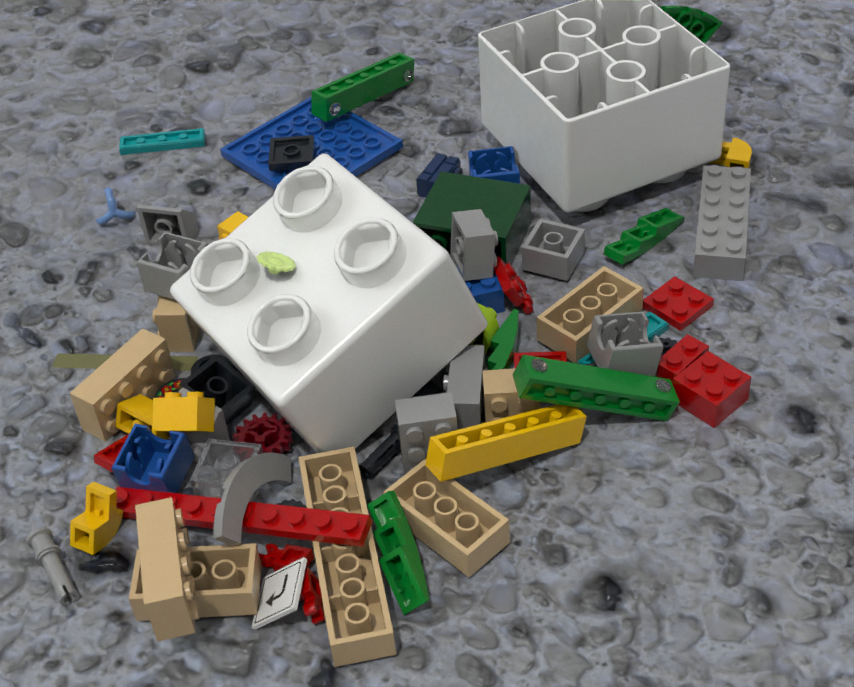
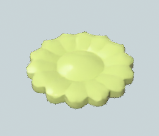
[257,251,296,274]

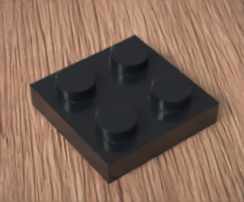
[268,135,315,171]

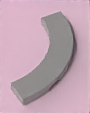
[213,453,292,546]

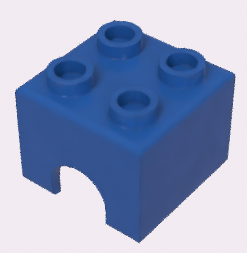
[468,146,520,184]
[111,423,195,493]

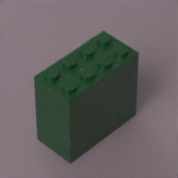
[412,171,531,265]

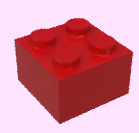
[673,351,752,428]

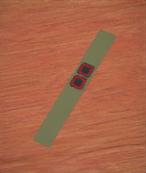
[52,353,198,371]

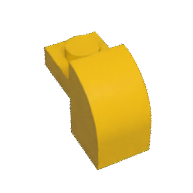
[709,138,752,168]
[70,482,123,555]

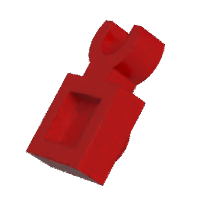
[259,544,314,572]
[299,566,325,625]

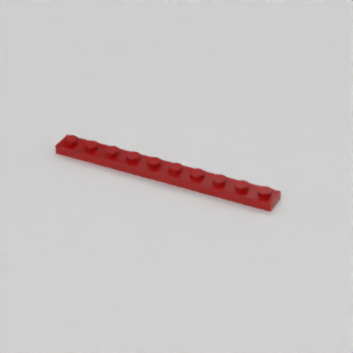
[115,487,373,547]

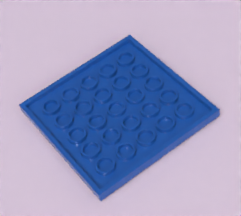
[220,97,403,190]

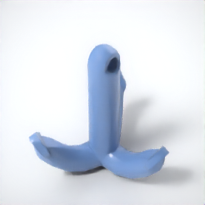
[96,187,135,225]

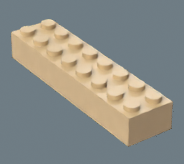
[298,447,397,667]

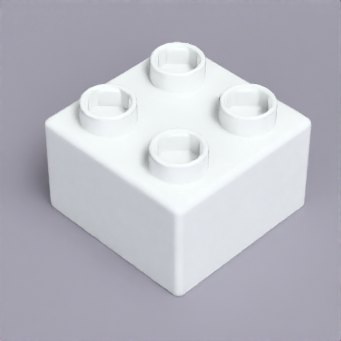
[478,0,730,213]
[170,154,487,453]

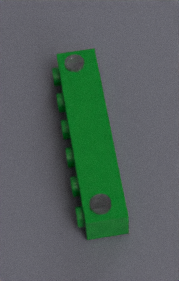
[311,52,414,122]
[512,355,680,421]

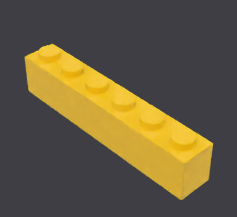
[425,404,587,482]

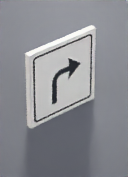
[251,557,307,630]

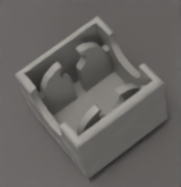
[137,232,208,300]
[587,311,664,376]

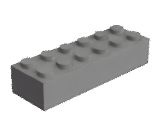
[693,165,751,281]

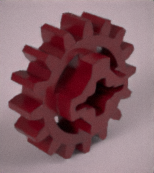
[233,412,293,460]

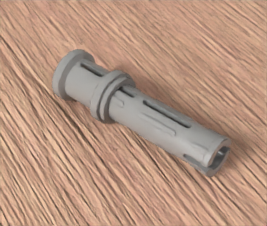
[26,527,79,606]

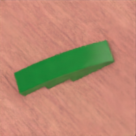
[603,208,685,264]
[487,309,519,370]
[367,490,430,615]

